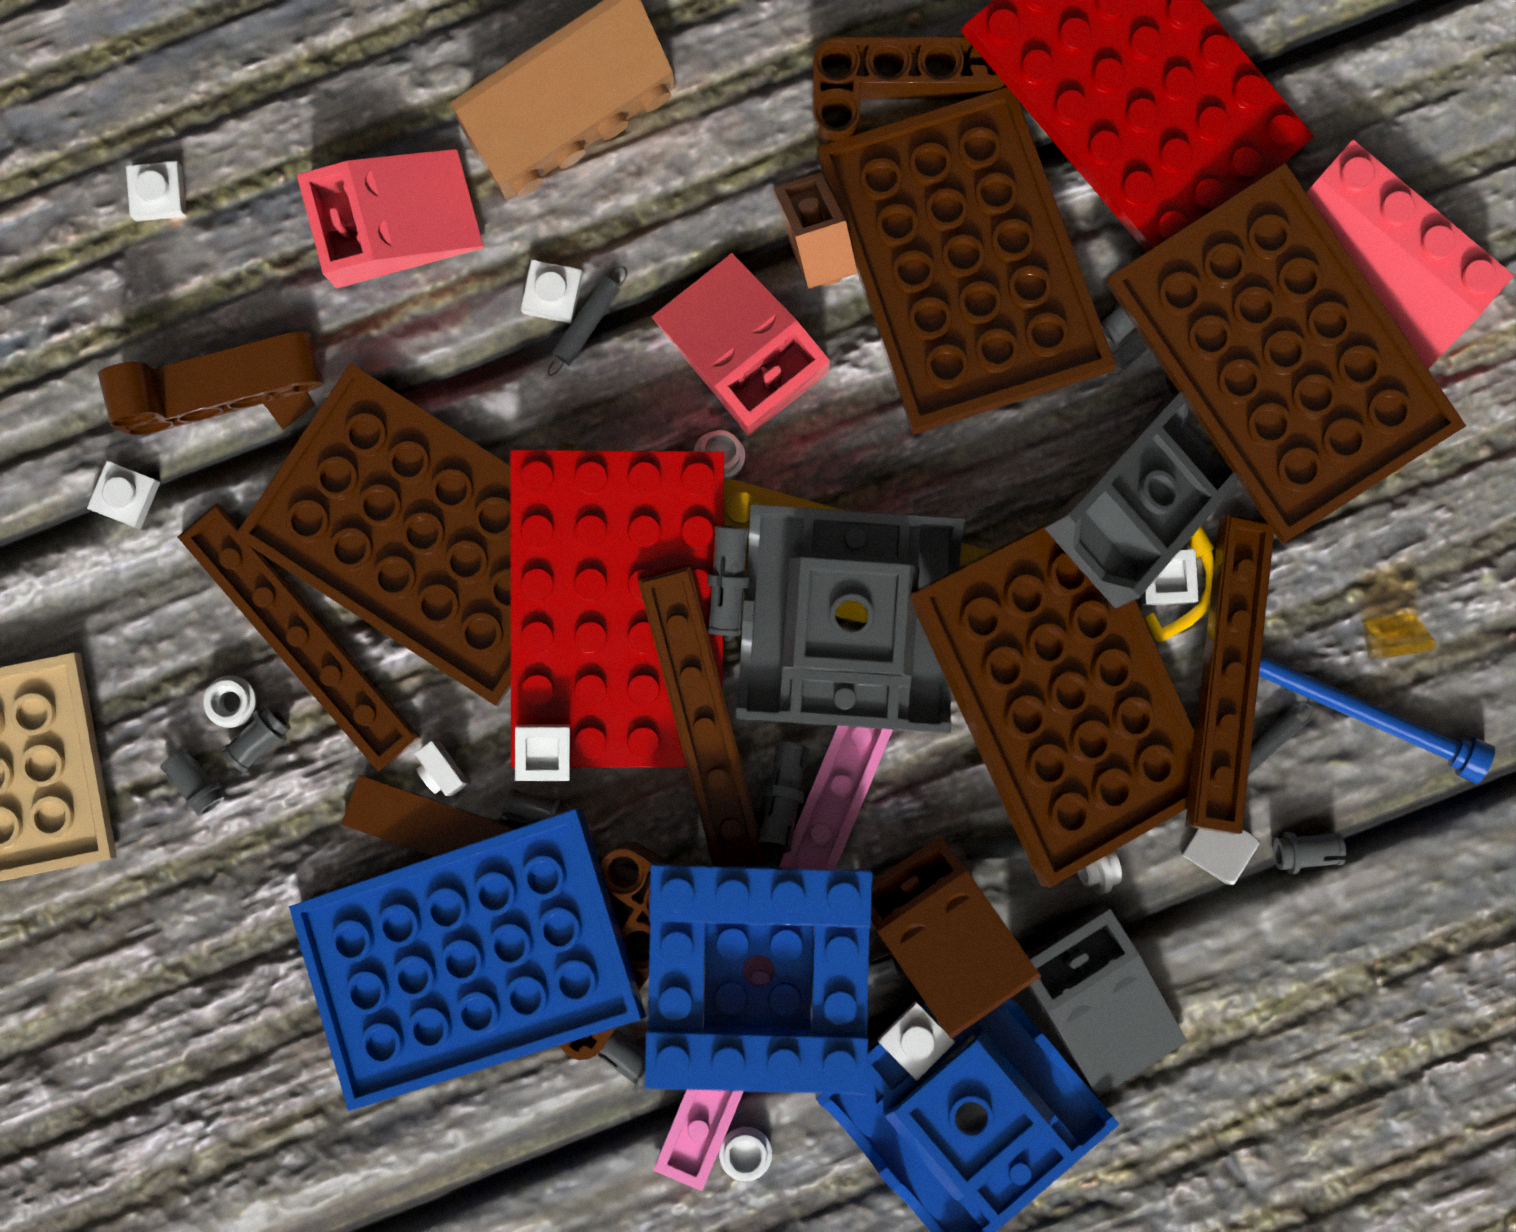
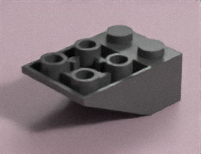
[1025,905,1187,1098]

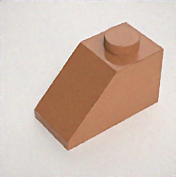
[773,172,858,289]

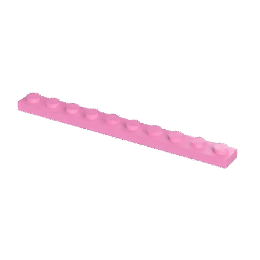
[653,726,893,1191]

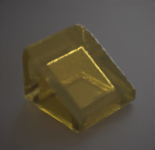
[1363,614,1436,660]

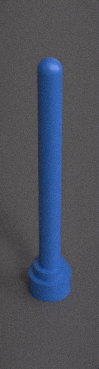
[1259,655,1496,784]

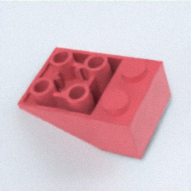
[297,149,484,289]
[652,253,830,437]

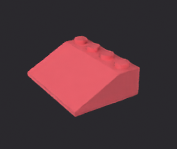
[1306,140,1514,369]

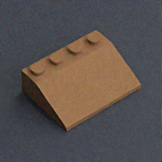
[449,0,675,200]

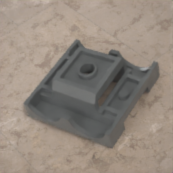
[736,504,965,734]

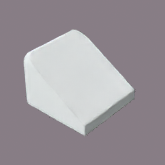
[1181,829,1261,885]

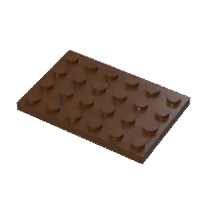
[816,87,1116,435]
[1105,163,1466,544]
[235,363,511,706]
[911,520,1195,888]

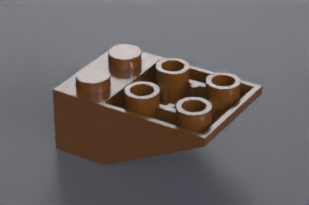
[871,835,1041,1039]

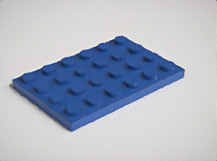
[289,809,647,1112]

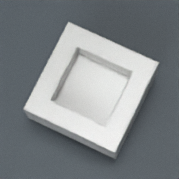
[126,161,187,222]
[521,260,584,323]
[87,461,160,530]
[1142,549,1199,606]
[515,724,570,781]
[415,741,470,796]
[877,1001,955,1081]

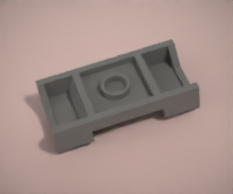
[1044,391,1239,608]

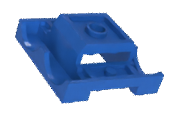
[645,862,872,1095]
[815,998,1120,1232]

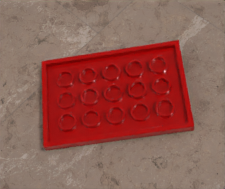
[960,0,1314,253]
[510,450,724,768]

